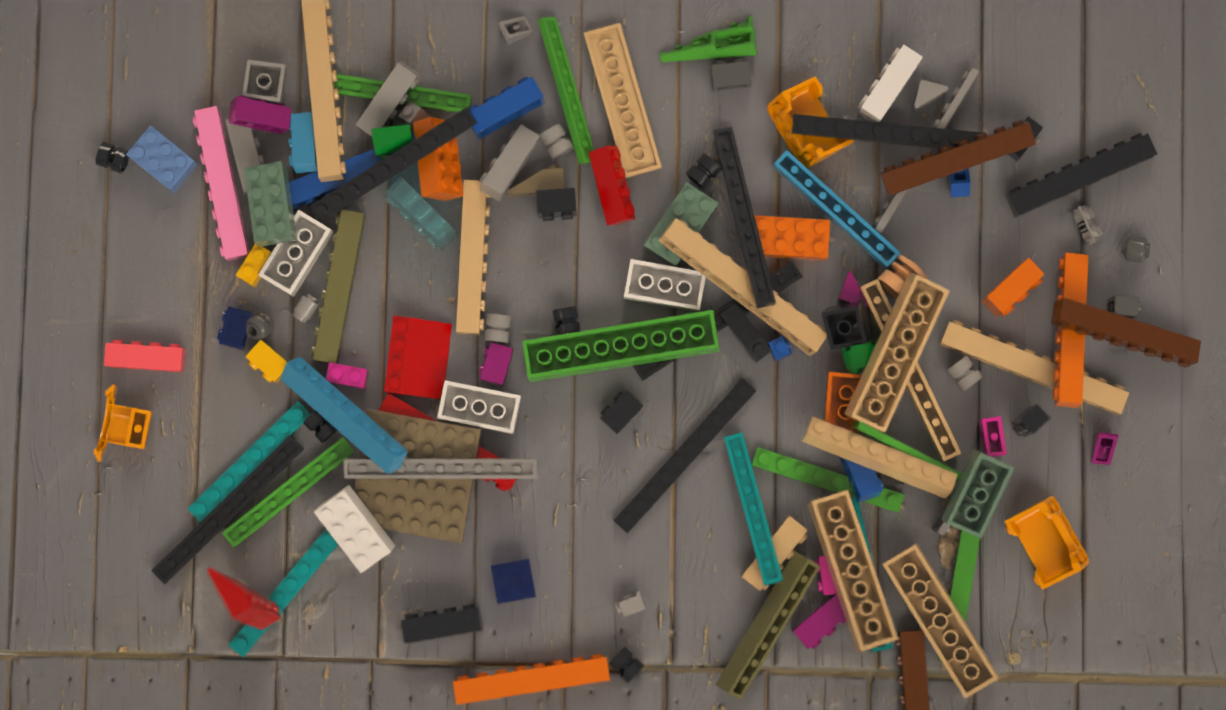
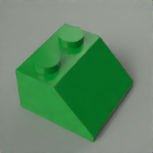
[371,125,414,160]

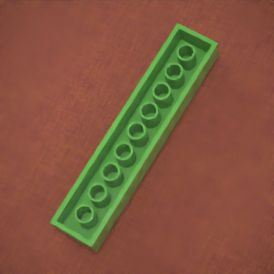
[522,310,720,382]

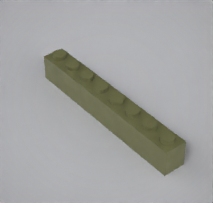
[311,209,366,364]
[716,551,821,700]

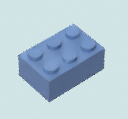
[126,125,198,193]

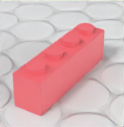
[104,340,186,372]

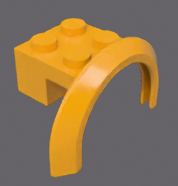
[94,384,153,461]

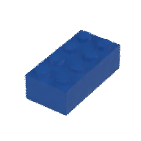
[469,77,545,140]

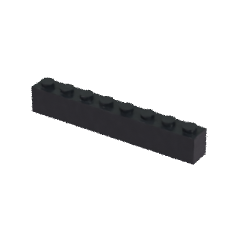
[1006,133,1157,218]

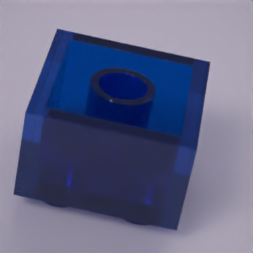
[491,559,537,604]

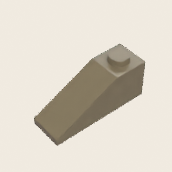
[507,165,565,197]

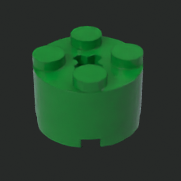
[841,339,878,374]

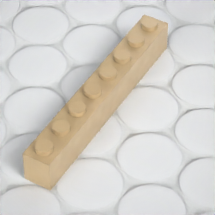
[456,180,490,335]
[802,417,957,499]

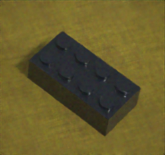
[401,604,484,644]

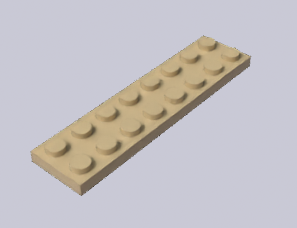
[584,23,662,179]

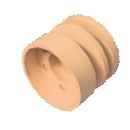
[878,254,929,300]

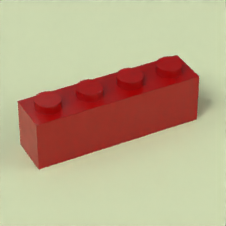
[589,145,635,226]

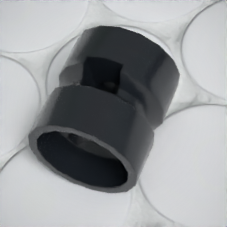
[95,142,129,174]
[686,153,722,190]
[553,306,581,335]
[303,411,337,443]
[608,647,645,683]

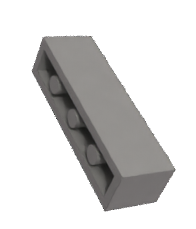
[356,61,419,136]
[225,119,265,196]
[479,125,540,202]

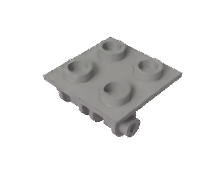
[1073,205,1103,245]

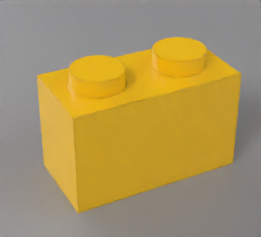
[236,244,272,287]
[246,339,287,383]

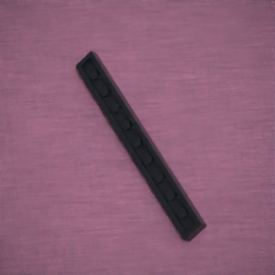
[309,107,478,222]
[791,114,984,148]
[713,127,776,309]
[633,261,803,381]
[613,378,756,534]
[151,435,304,585]

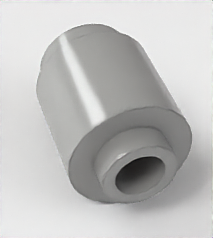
[293,294,319,323]

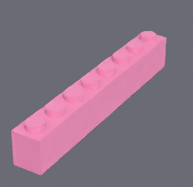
[193,106,250,261]

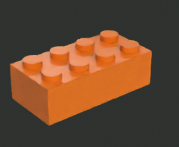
[413,117,463,201]
[754,215,830,261]

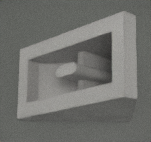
[498,16,533,46]
[912,79,949,111]

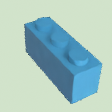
[288,112,318,173]

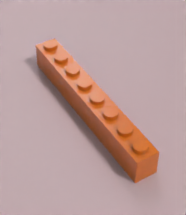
[1052,253,1088,408]
[453,653,610,705]

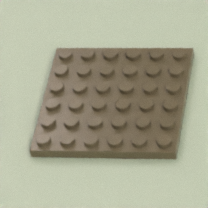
[354,409,482,543]

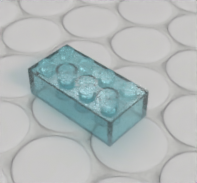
[385,177,458,251]

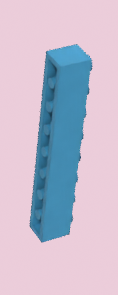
[772,150,900,270]
[281,356,408,474]

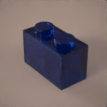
[217,306,253,351]

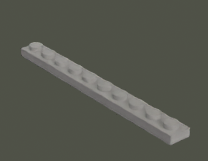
[873,68,979,234]
[344,458,538,479]

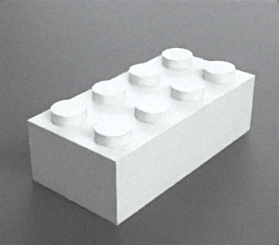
[858,45,923,122]
[258,210,334,297]
[624,259,706,312]
[437,380,522,435]
[314,485,396,573]

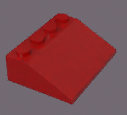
[384,316,452,400]
[206,567,281,630]

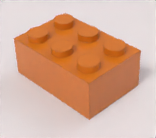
[982,258,1045,317]
[823,372,862,434]

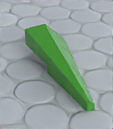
[660,16,757,62]

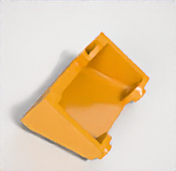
[767,76,854,169]
[1004,496,1089,590]

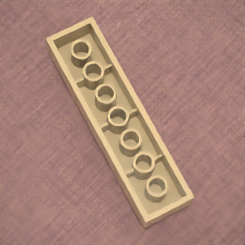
[844,273,949,432]
[807,490,898,652]
[882,543,999,698]

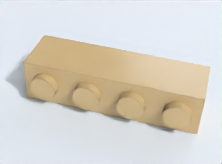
[741,516,808,591]

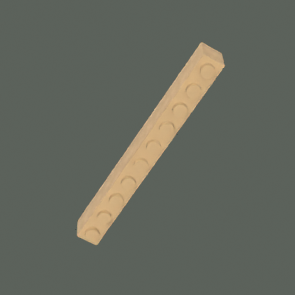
[301,0,347,182]
[658,218,827,356]
[860,279,961,462]
[939,320,1129,415]

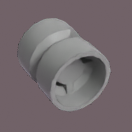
[540,124,574,160]
[484,314,511,344]
[947,355,983,391]

